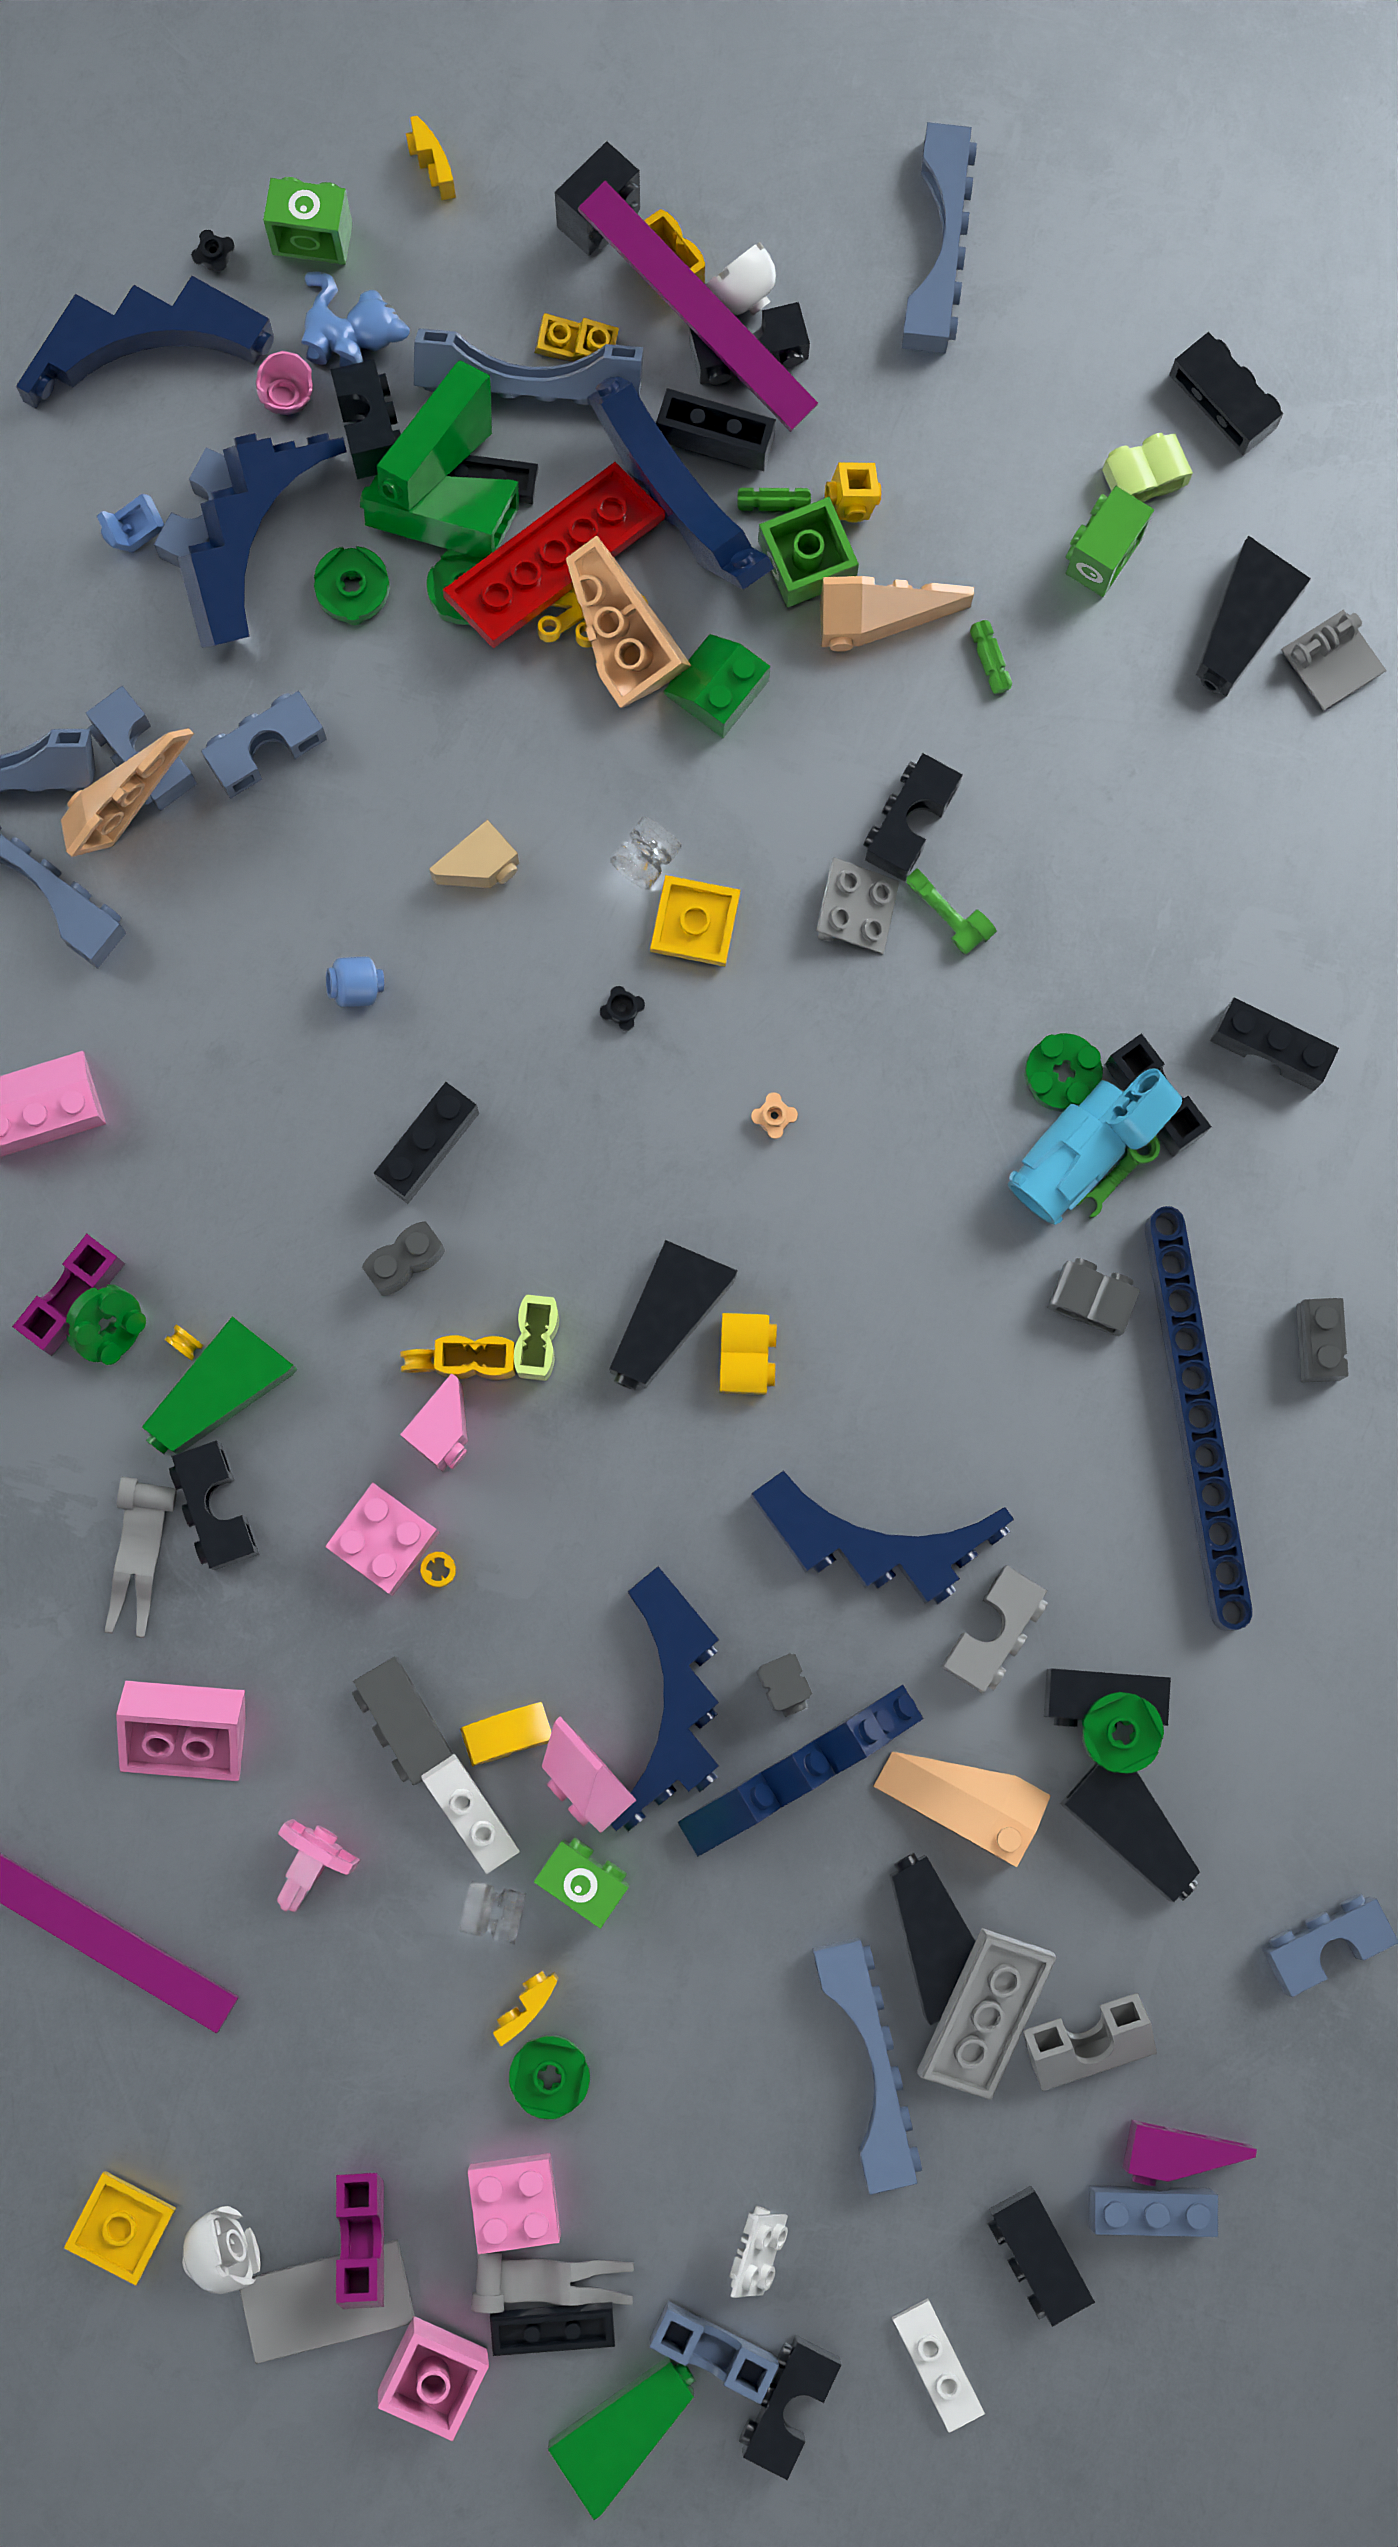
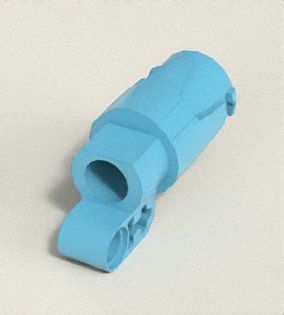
[1007,1068,1182,1225]

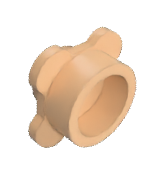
[751,1092,798,1139]

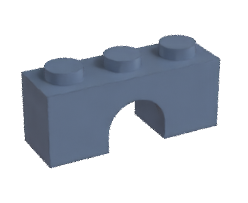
[154,447,232,568]
[86,686,197,811]
[201,690,327,799]
[1263,1894,1398,1997]
[1089,2186,1218,2237]
[649,2301,779,2404]

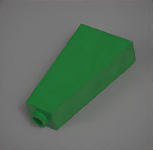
[377,360,492,510]
[360,475,519,559]
[142,1316,298,1454]
[548,2357,696,2520]

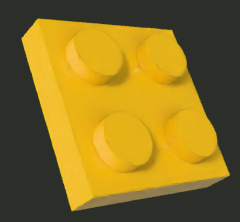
[650,875,741,967]
[64,2171,176,2286]

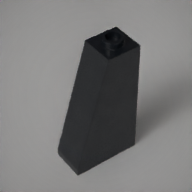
[1196,536,1311,697]
[609,1240,738,1391]
[1060,1763,1200,1902]
[890,1853,976,2026]

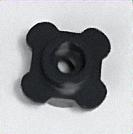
[191,230,235,271]
[600,986,645,1031]

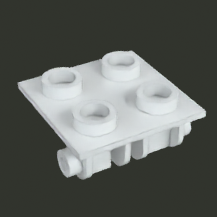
[729,2206,788,2298]

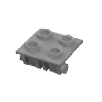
[1281,609,1386,711]
[816,857,899,954]

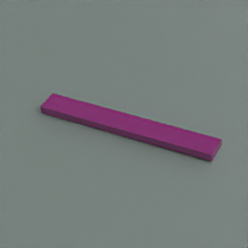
[578,181,818,432]
[0,1853,239,2034]

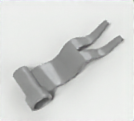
[105,1477,177,1638]
[471,2251,634,2313]

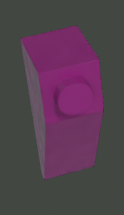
[1123,2119,1257,2186]

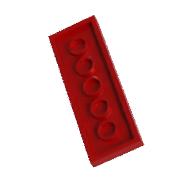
[443,462,665,649]

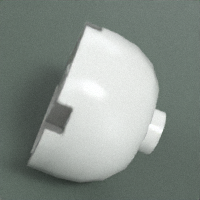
[705,242,776,316]
[182,2206,261,2294]

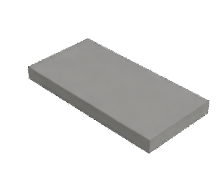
[917,1928,1057,2100]
[239,2239,415,2364]

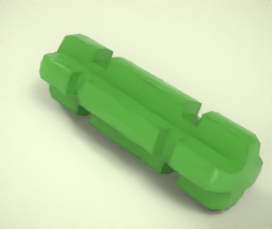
[737,488,811,511]
[970,620,1012,694]

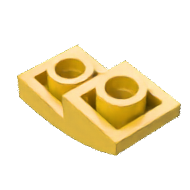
[405,116,456,200]
[534,313,619,362]
[460,1702,551,1767]
[493,1970,559,2046]

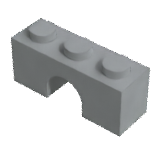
[941,1565,1048,1693]
[1023,1993,1157,2091]

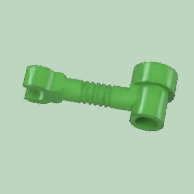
[906,868,997,955]
[1076,1136,1160,1218]

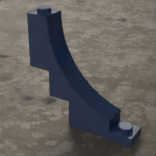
[16,276,274,409]
[587,376,774,590]

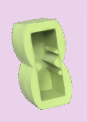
[1102,433,1193,502]
[514,1295,559,1381]

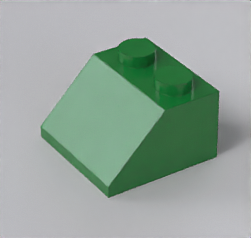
[663,634,771,738]

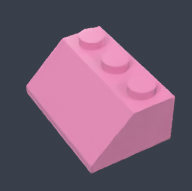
[0,1051,106,1157]
[116,1681,246,1781]

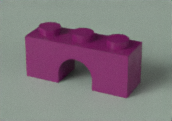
[12,1233,125,1356]
[336,2173,384,2309]

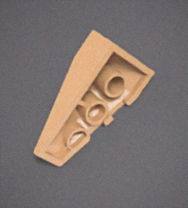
[566,536,691,708]
[61,728,194,857]
[873,1751,1051,1867]

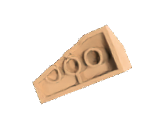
[820,576,974,652]

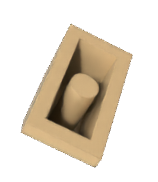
[429,819,519,888]

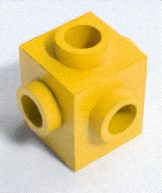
[824,462,881,523]

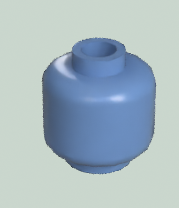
[326,956,384,1007]

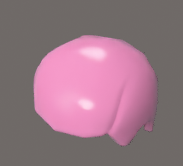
[256,351,313,416]

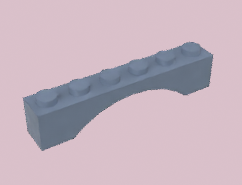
[901,122,977,353]
[414,328,643,405]
[0,729,96,792]
[0,826,126,969]
[812,1938,922,2195]

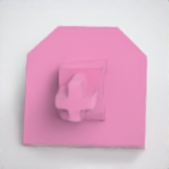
[277,1819,361,1912]

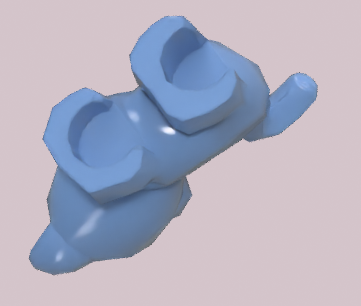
[301,271,410,367]

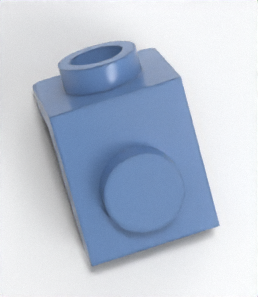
[97,494,164,553]

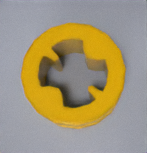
[164,1324,204,1361]
[400,1349,436,1373]
[420,1551,456,1588]

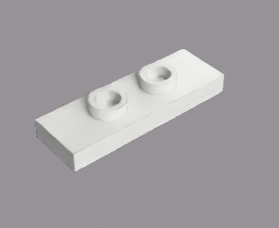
[421,1754,520,1874]
[892,2298,985,2433]

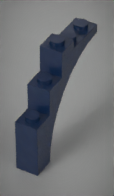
[177,433,347,648]
[751,1470,1014,1605]
[610,1566,719,1832]
[677,1685,924,1857]

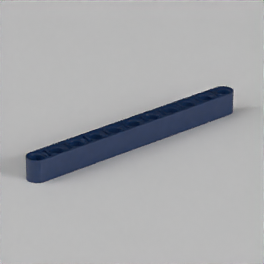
[1145,1206,1253,1631]

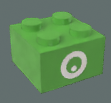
[263,177,353,265]
[1065,486,1154,598]
[758,497,859,608]
[534,1837,629,1929]

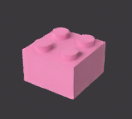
[325,1483,440,1596]
[468,2153,561,2254]
[378,2316,489,2441]

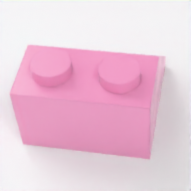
[400,1374,468,1472]
[542,1716,636,1833]

